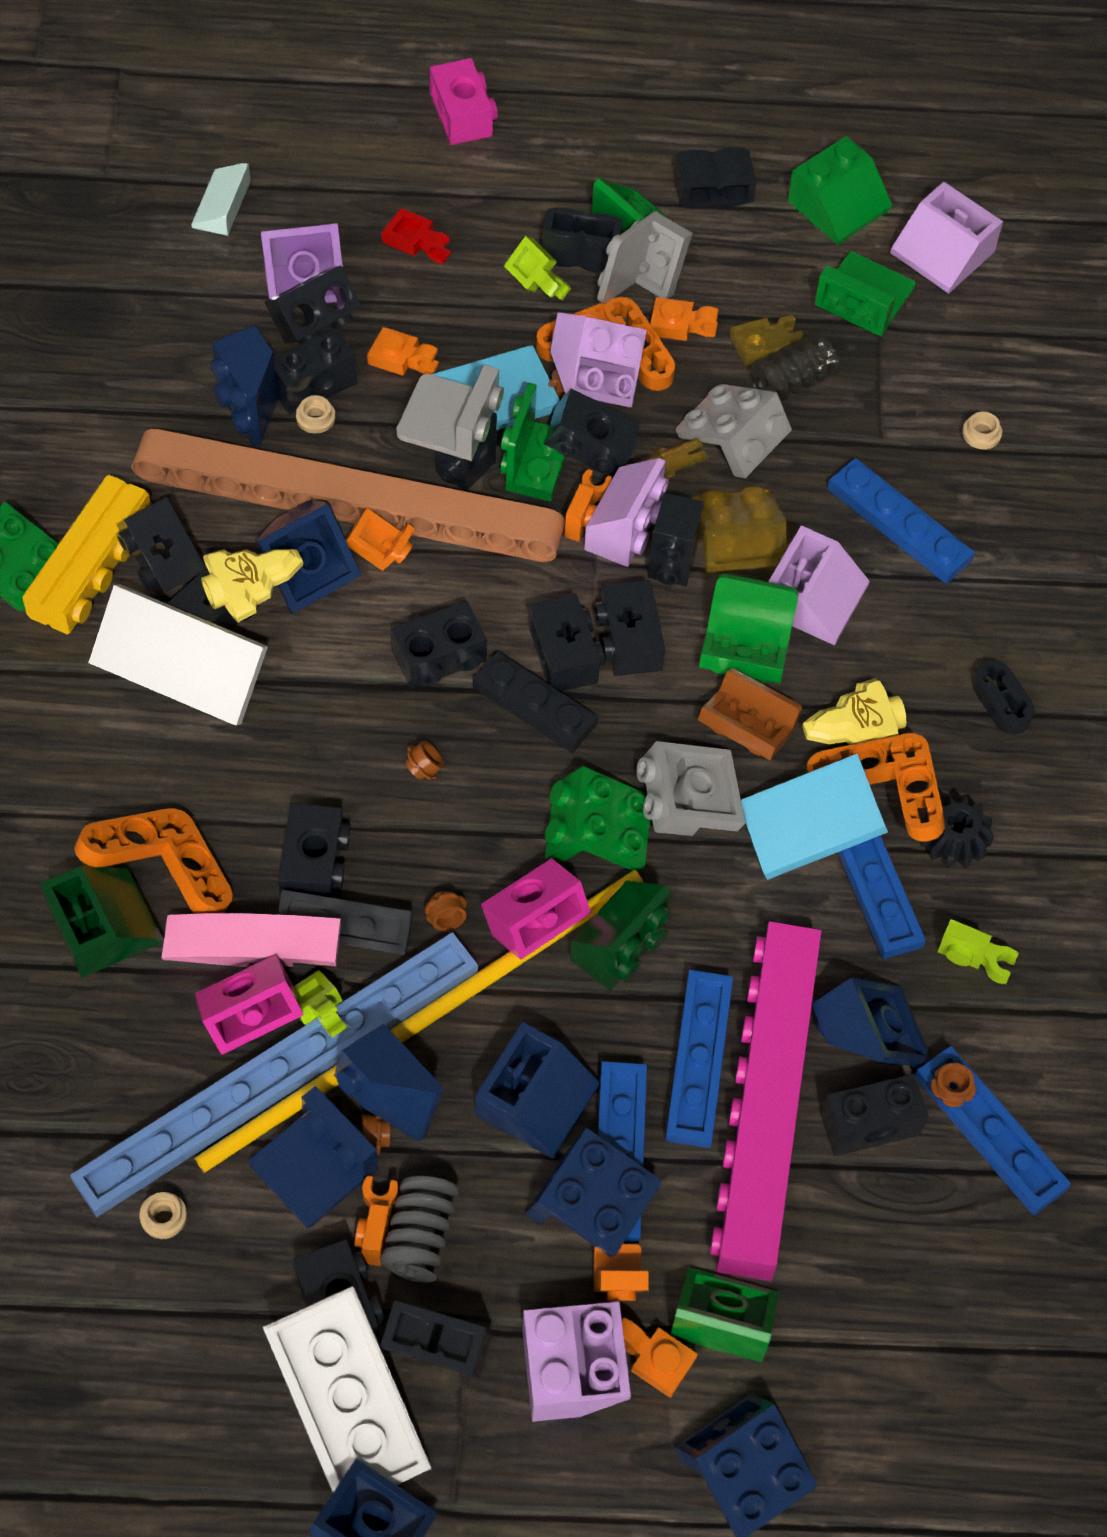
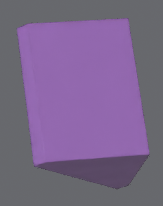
[261,223,343,303]

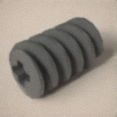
[380,1176,460,1283]

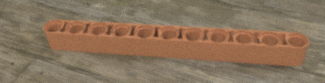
[131,429,565,562]

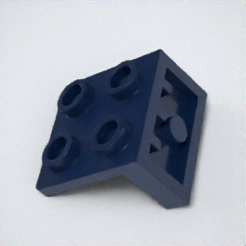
[249,1086,378,1228]
[525,1128,661,1257]
[673,1393,817,1537]

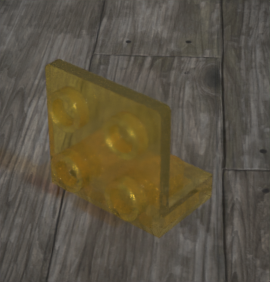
[692,487,786,573]

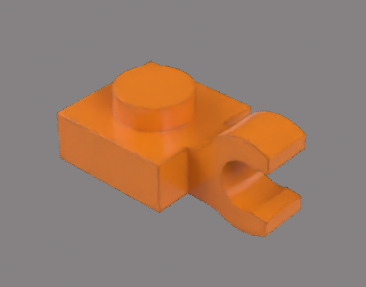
[650,297,719,341]
[367,327,439,376]
[564,469,612,542]
[355,1176,398,1266]
[622,1317,698,1398]

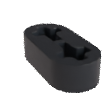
[973,660,1034,735]

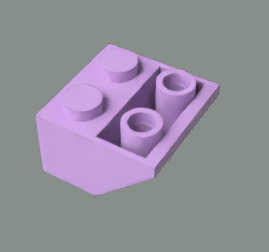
[890,182,1003,293]
[550,313,647,408]
[584,458,669,567]
[768,526,870,645]
[522,1302,631,1422]

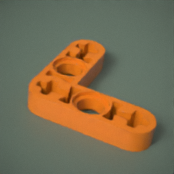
[536,297,675,391]
[807,733,945,842]
[74,808,233,914]

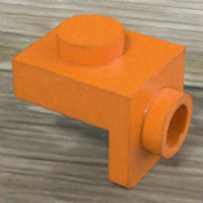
[345,508,415,571]
[594,1244,649,1301]

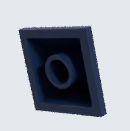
[256,499,362,613]
[812,978,932,1067]
[334,1024,444,1142]
[309,1458,438,1537]

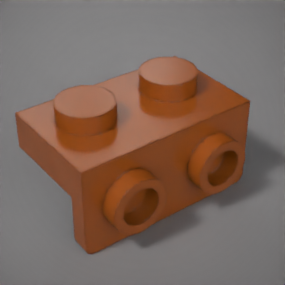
[698,668,802,760]

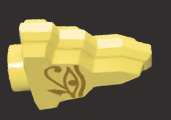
[201,549,303,622]
[802,678,906,745]

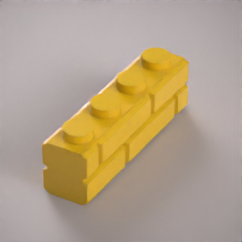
[22,475,151,635]

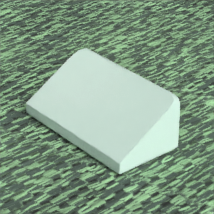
[192,163,251,236]

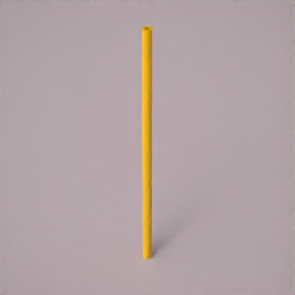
[195,870,643,1173]

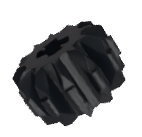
[921,794,994,869]

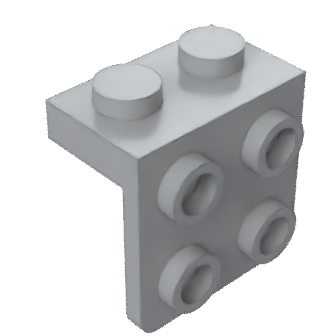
[597,211,692,304]
[397,365,504,461]
[675,384,792,478]

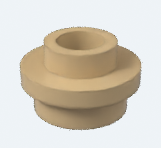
[296,395,335,433]
[962,412,1002,449]
[139,1192,187,1239]

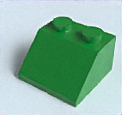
[788,136,892,245]

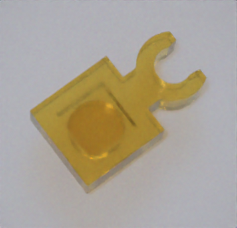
[730,315,804,366]

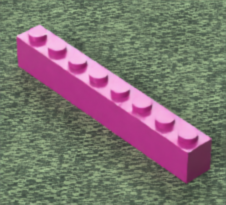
[710,921,821,1281]

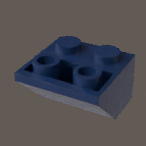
[210,325,278,447]
[475,1022,600,1159]

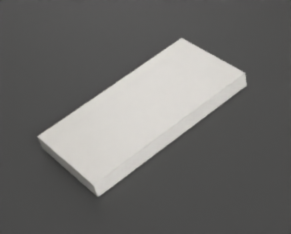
[89,584,268,726]
[263,1286,431,1492]

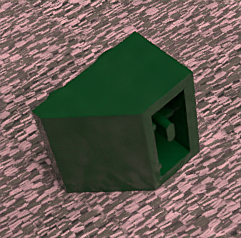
[40,866,163,979]
[570,880,671,991]

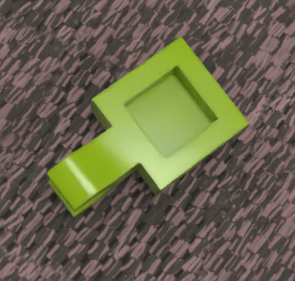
[504,236,571,300]
[938,919,1019,984]
[294,970,347,1038]

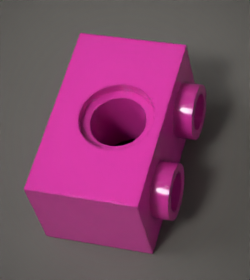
[429,58,497,145]
[481,858,591,960]
[195,954,304,1055]

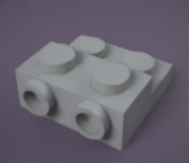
[637,741,745,836]

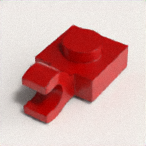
[381,208,451,264]

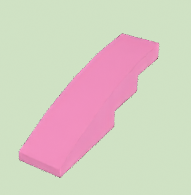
[162,913,341,967]

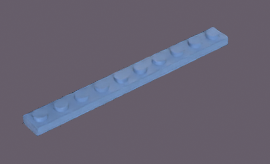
[70,932,478,1217]

